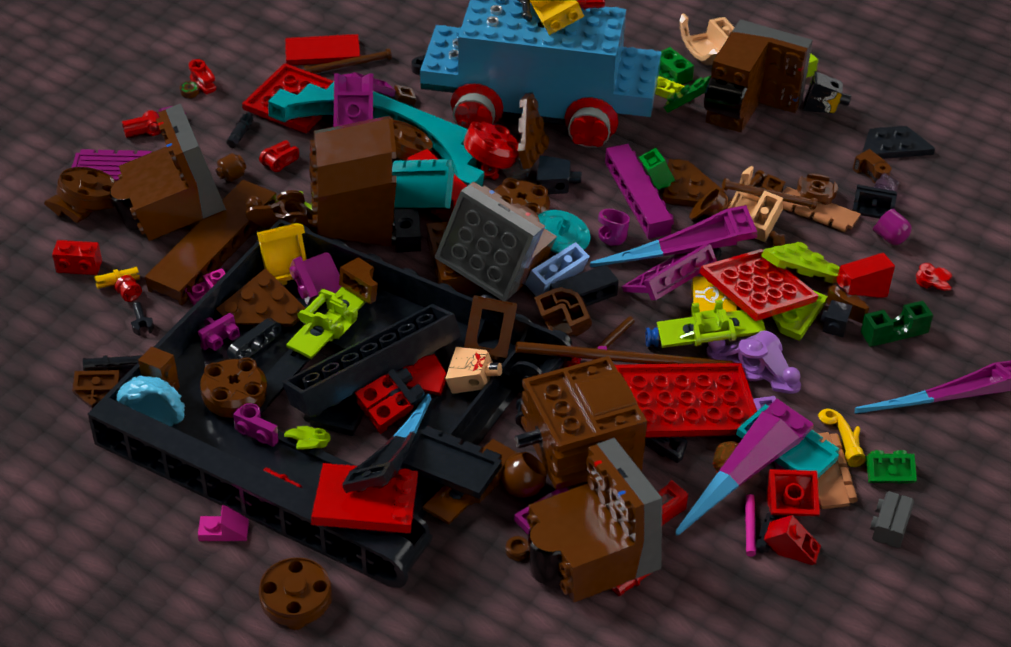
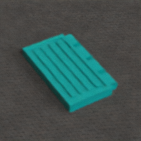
[392,159,455,209]
[736,404,840,478]

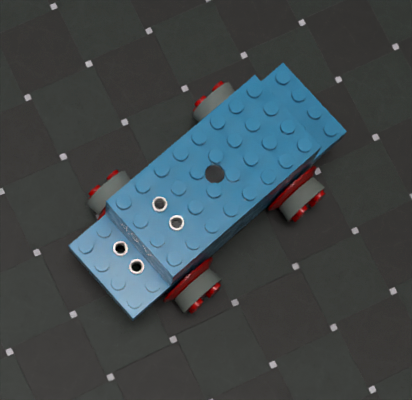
[420,0,661,148]

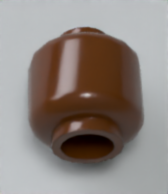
[215,153,247,182]

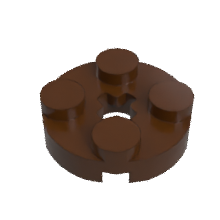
[797,174,838,205]

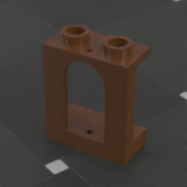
[464,295,517,360]

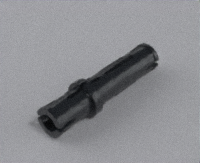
[83,355,142,371]

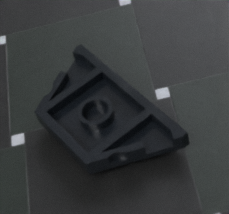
[862,126,935,159]

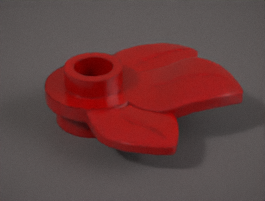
[916,263,952,291]

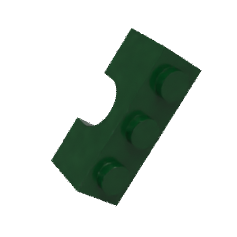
[861,301,933,347]

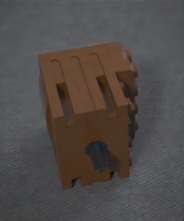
[514,356,647,490]

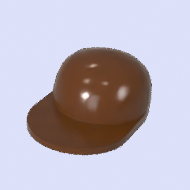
[689,188,729,220]

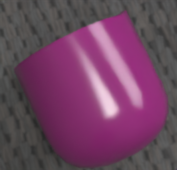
[598,209,630,246]
[872,209,912,245]

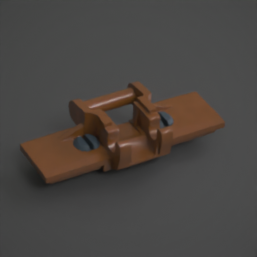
[423,439,517,525]

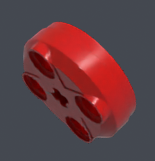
[463,122,519,169]

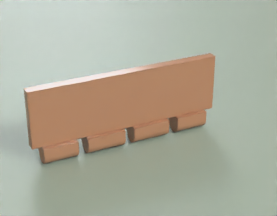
[782,187,861,232]
[818,432,858,509]

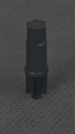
[226,112,254,148]

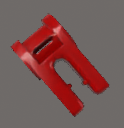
[188,59,216,94]
[259,140,299,173]

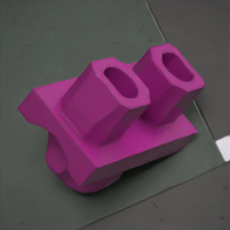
[198,313,240,351]

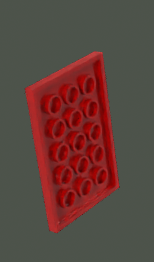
[615,363,757,437]

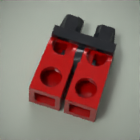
[355,368,425,434]

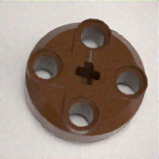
[393,120,433,161]
[56,167,116,213]
[494,178,550,216]
[200,358,267,418]
[259,557,332,630]

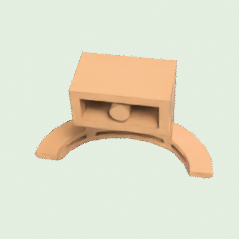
[680,13,734,65]
[728,166,783,242]

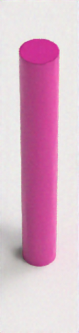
[745,494,756,557]

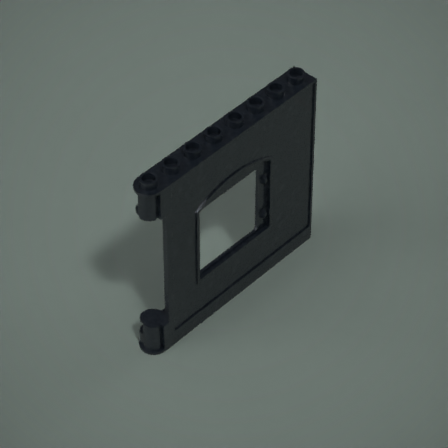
[88,219,573,588]

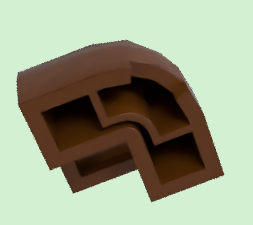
[534,287,592,336]

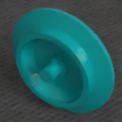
[538,210,590,254]

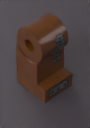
[852,149,891,185]

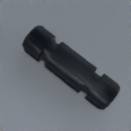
[756,513,780,553]

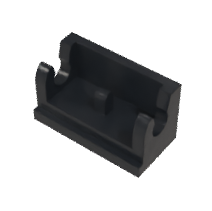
[852,184,898,219]

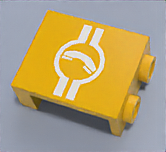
[691,276,737,312]

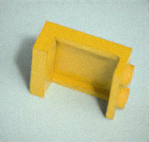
[529,0,584,35]
[257,223,307,285]

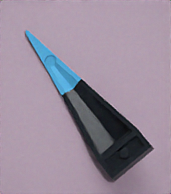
[342,394,432,493]

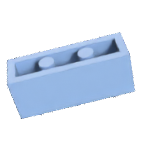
[525,242,590,296]

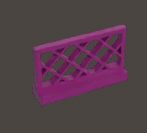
[621,244,717,300]

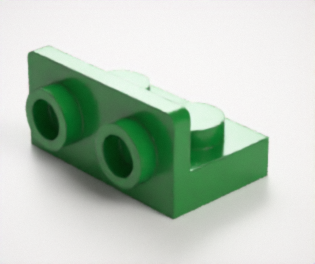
[864,450,917,483]

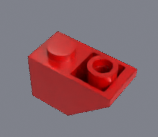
[764,515,821,565]

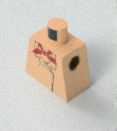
[445,347,502,394]

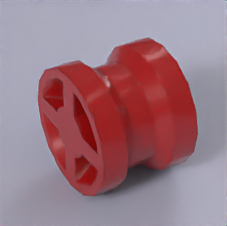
[115,275,142,302]

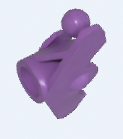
[707,331,801,394]

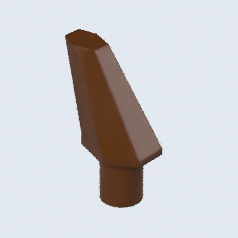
[769,230,786,246]

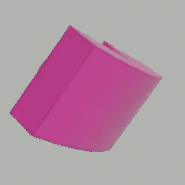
[184,268,226,306]

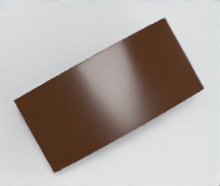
[44,194,91,223]
[827,285,869,324]

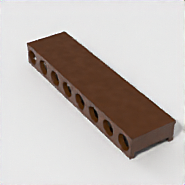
[145,180,276,306]

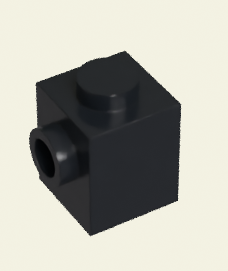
[820,300,853,337]

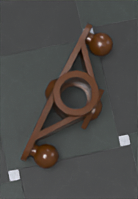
[245,190,317,234]

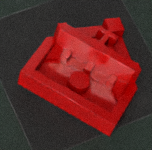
[403,354,447,396]

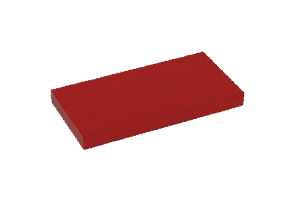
[285,34,360,65]

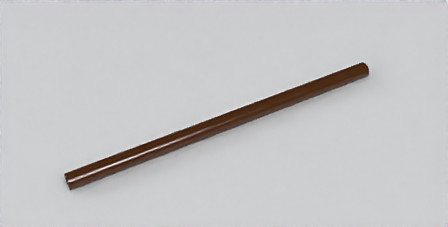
[515,341,733,364]

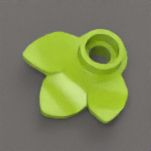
[284,426,330,449]

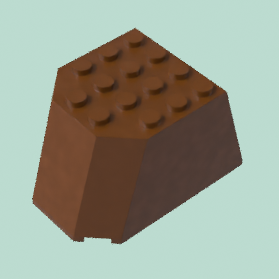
[309,116,397,246]

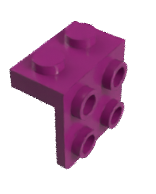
[289,253,342,305]

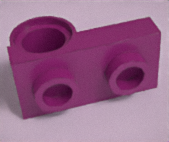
[233,403,279,447]

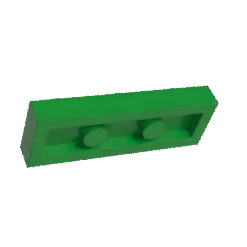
[663,75,715,113]

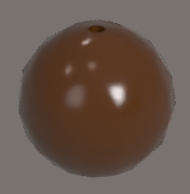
[501,452,547,499]

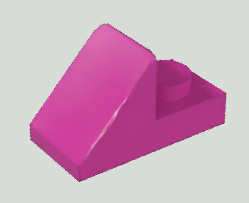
[198,505,249,541]

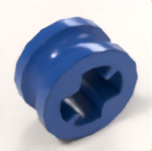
[645,327,659,347]

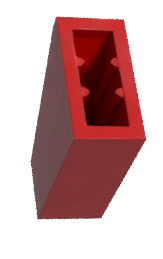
[837,252,895,298]

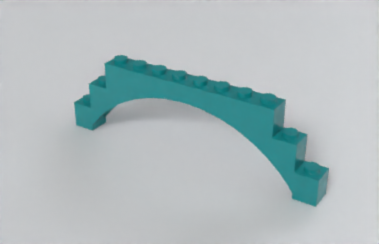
[268,82,484,187]

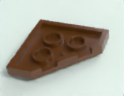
[518,92,549,169]
[663,159,724,207]
[216,268,306,327]

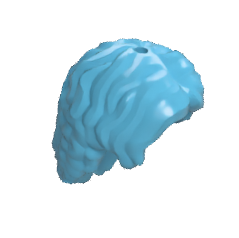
[117,375,185,426]

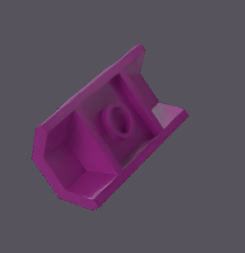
[334,73,373,127]

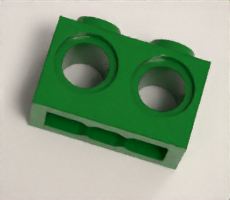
[659,47,694,85]
[639,148,675,190]

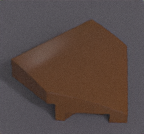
[72,370,121,408]

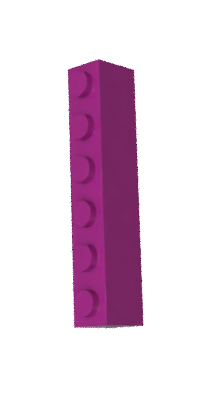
[605,144,674,239]

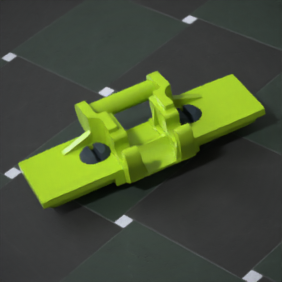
[286,287,366,359]
[657,299,766,348]

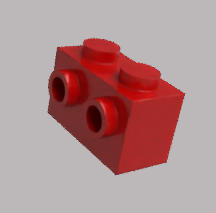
[52,240,102,275]

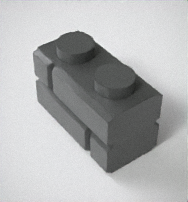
[870,491,914,548]

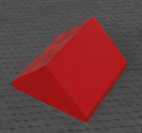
[767,469,820,516]

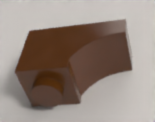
[339,258,378,304]

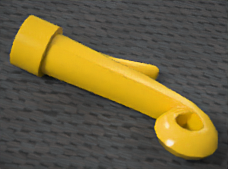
[818,409,866,467]

